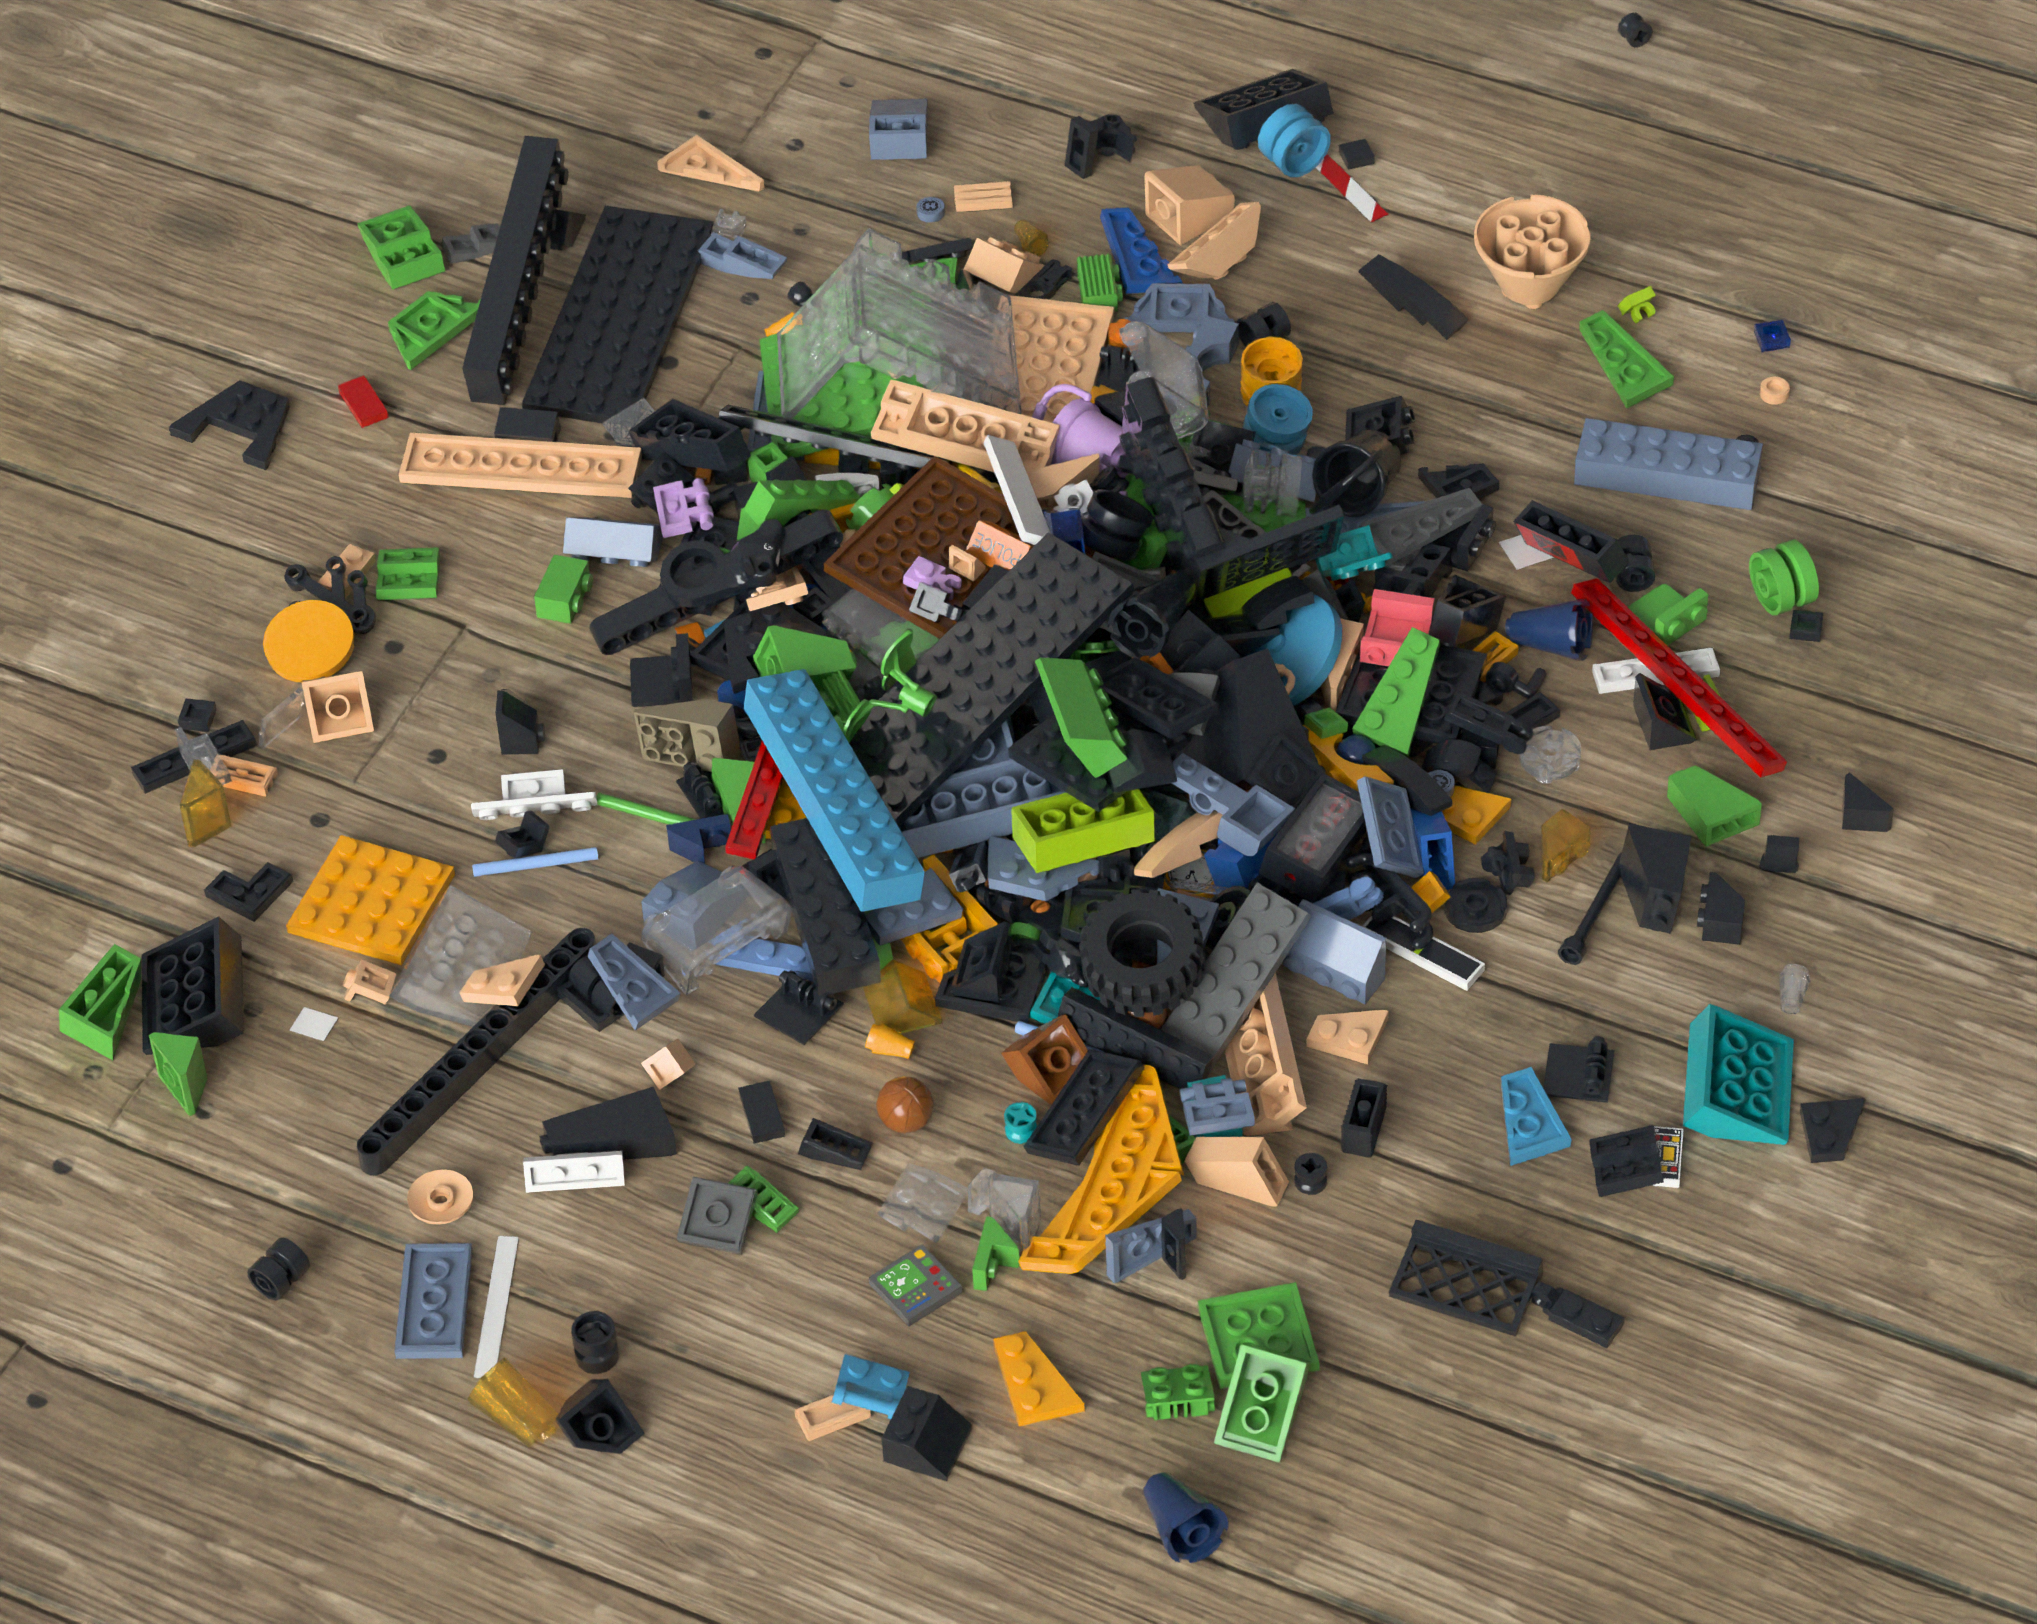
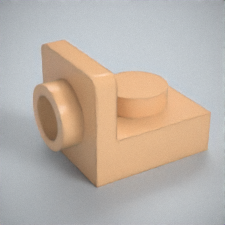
[343,959,396,1004]

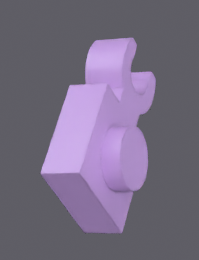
[903,556,961,600]

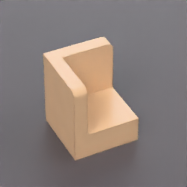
[641,1038,695,1090]

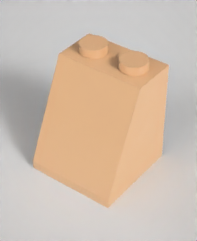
[1145,165,1235,245]

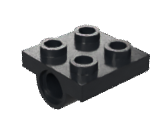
[557,956,625,1032]

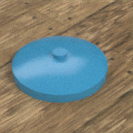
[1247,594,1342,706]

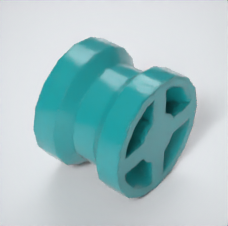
[1004,1102,1037,1144]

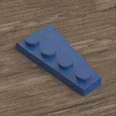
[1100,208,1183,294]

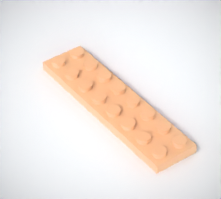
[399,433,642,498]

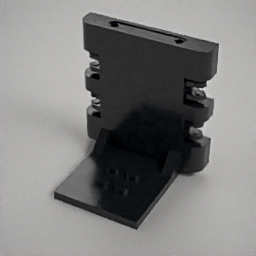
[1119,377,1344,605]

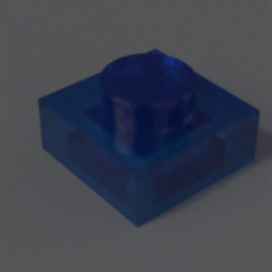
[1754,320,1791,352]

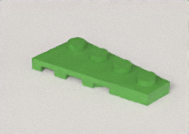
[1579,310,1674,409]
[1352,627,1440,758]

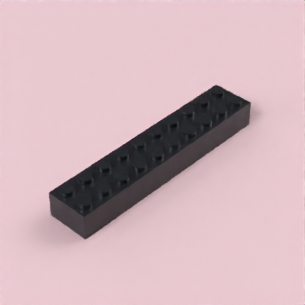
[462,136,569,405]

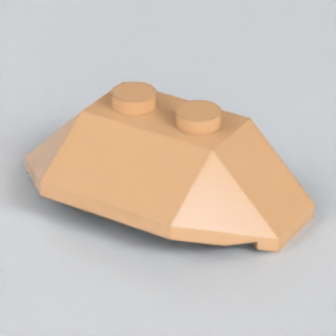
[1167,202,1261,280]

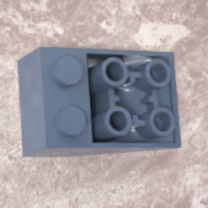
[869,99,928,160]

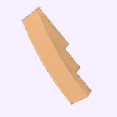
[1134,810,1223,878]

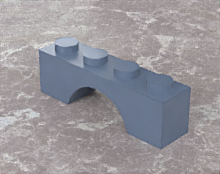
[1164,316,1239,411]

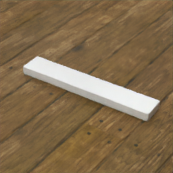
[983,435,1050,545]

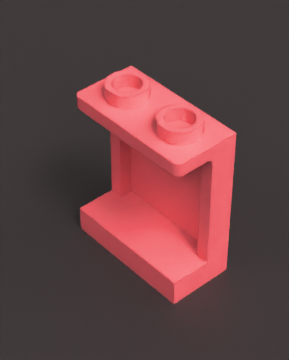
[1360,589,1435,666]

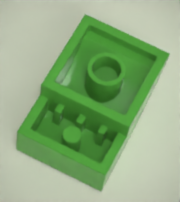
[357,205,445,289]

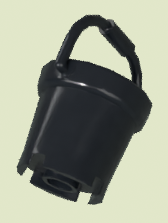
[1309,430,1401,517]

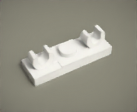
[523,1151,625,1193]

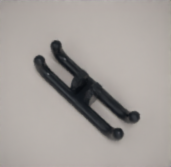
[1345,852,1434,950]

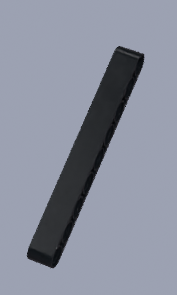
[589,510,844,655]

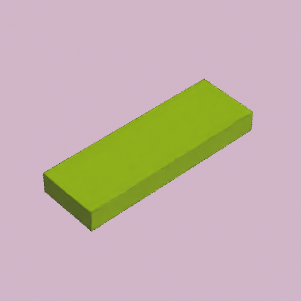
[1203,568,1292,618]

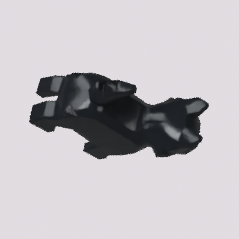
[1034,928,1133,988]

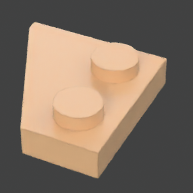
[460,955,545,1006]
[1307,1010,1389,1064]

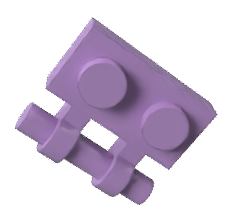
[653,479,714,538]

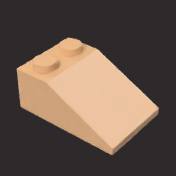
[1321,619,1364,712]

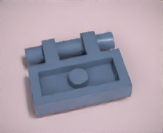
[1180,1078,1255,1136]

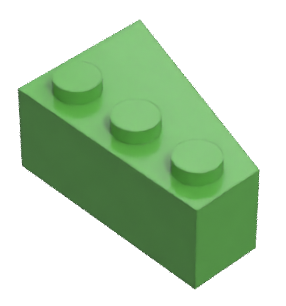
[59,944,141,1060]

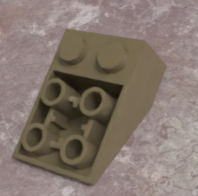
[633,699,741,772]

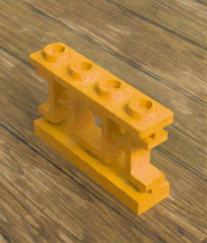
[871,854,998,983]

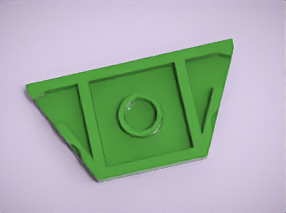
[388,291,481,370]

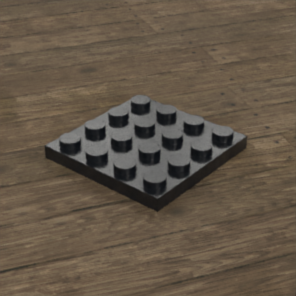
[1336,644,1487,744]
[1008,705,1187,812]

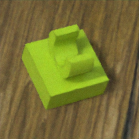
[1617,286,1656,324]

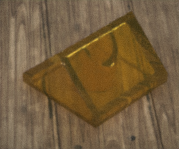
[180,759,232,847]
[863,959,942,1034]

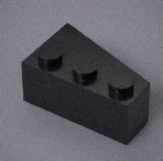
[1428,574,1506,647]

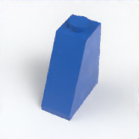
[1410,808,1455,890]

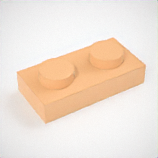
[318,544,376,599]

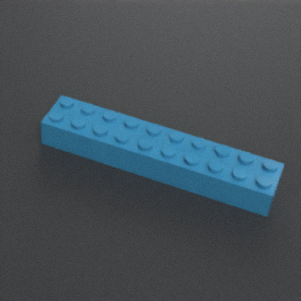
[744,669,925,912]

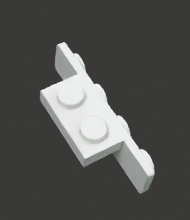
[471,769,597,820]

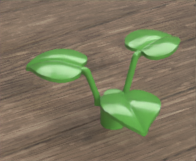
[843,628,937,743]

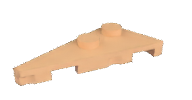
[657,135,764,192]

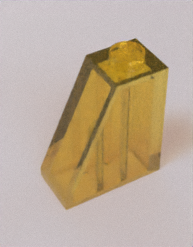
[467,1357,558,1448]

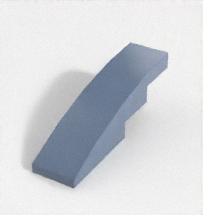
[699,232,787,279]

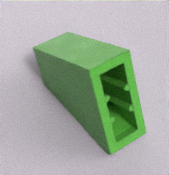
[712,758,766,843]
[1667,765,1762,847]

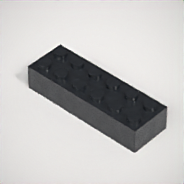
[770,818,881,997]

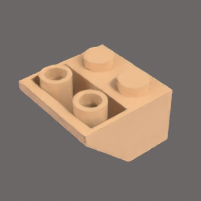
[964,236,1045,294]

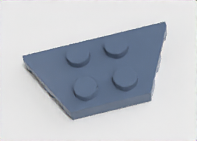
[1124,283,1235,333]
[988,836,1100,901]

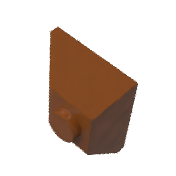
[1001,1014,1088,1105]

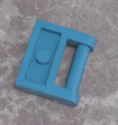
[831,1354,910,1419]

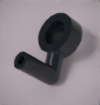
[1486,662,1547,699]

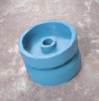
[1258,104,1331,178]
[1242,384,1313,458]

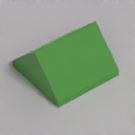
[149,1032,207,1116]

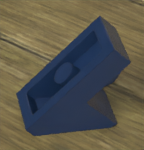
[666,814,731,864]

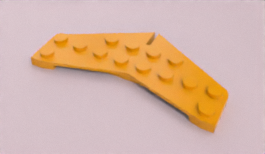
[1018,1065,1184,1274]

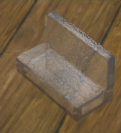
[175,727,232,793]

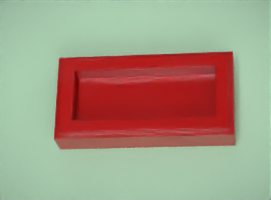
[337,375,388,428]

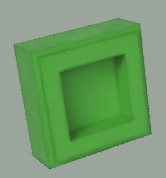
[1304,708,1348,739]

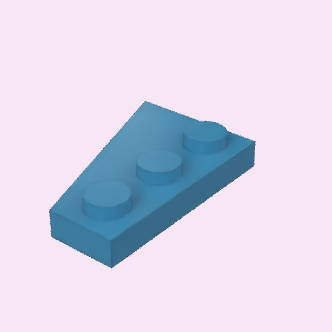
[1501,1067,1571,1166]

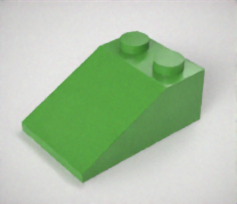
[1214,1342,1312,1462]

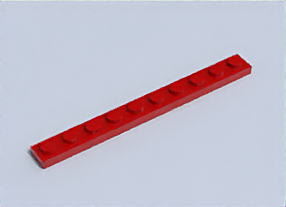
[1571,578,1787,778]

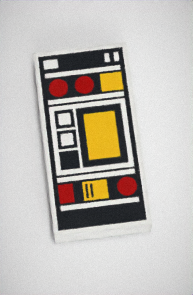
[1651,1126,1683,1188]

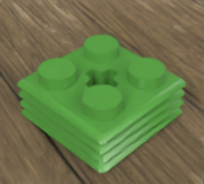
[819,670,860,732]

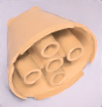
[1474,195,1591,309]

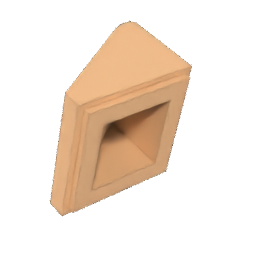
[949,545,986,581]

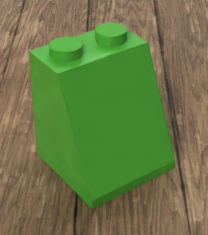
[753,626,857,692]

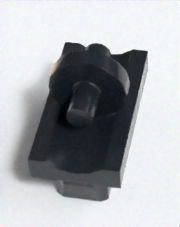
[1480,831,1535,895]

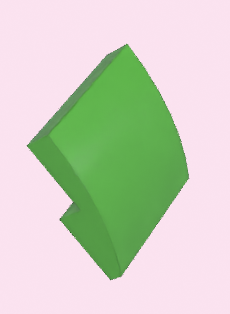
[376,547,440,600]

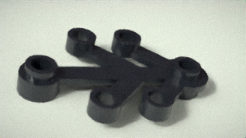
[284,556,376,634]

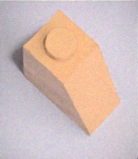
[1184,1137,1289,1206]

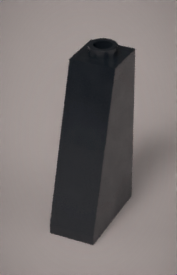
[539,1086,677,1160]

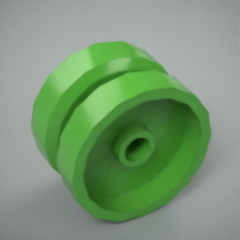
[1749,539,1819,615]

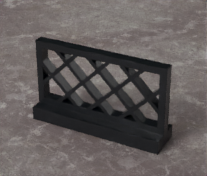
[1389,1219,1543,1337]

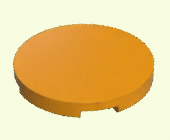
[263,600,354,683]

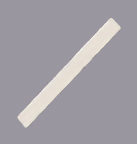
[474,1236,518,1379]

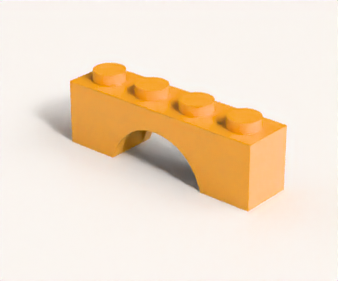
[1302,725,1394,792]

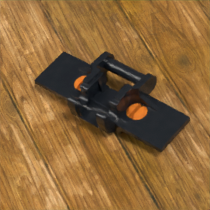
[967,877,1065,937]

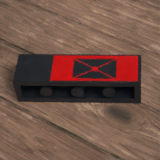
[1513,500,1629,583]

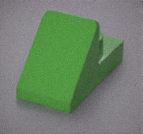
[972,1216,1020,1291]

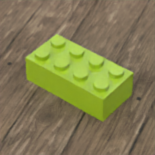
[1011,789,1154,873]

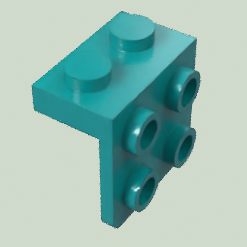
[1316,525,1393,581]

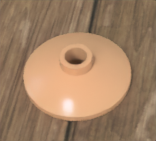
[407,1169,473,1224]

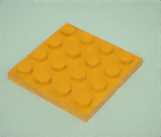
[286,835,455,965]

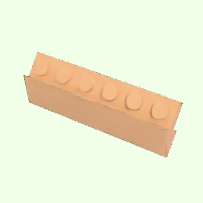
[871,379,1060,472]
[1225,973,1307,1136]

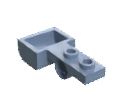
[1172,753,1295,856]

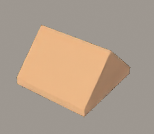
[302,671,374,743]

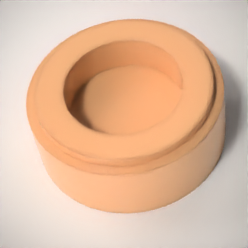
[1760,377,1790,405]

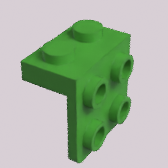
[1628,584,1708,646]

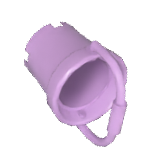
[1032,384,1127,477]

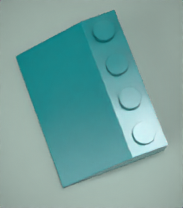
[1683,1003,1794,1145]

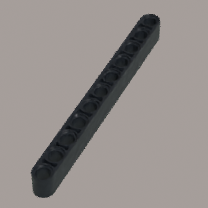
[357,928,596,1176]

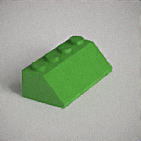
[1035,658,1128,778]

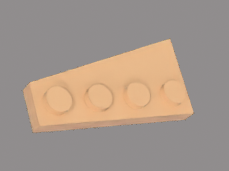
[746,567,808,611]

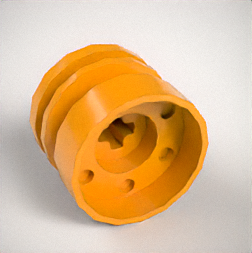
[1240,337,1303,407]

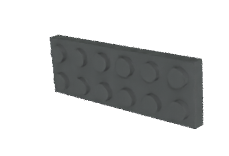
[1161,883,1312,1074]

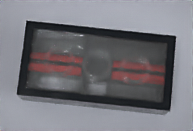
[1259,773,1367,903]

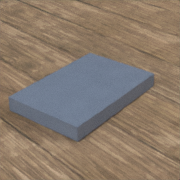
[1357,776,1424,878]

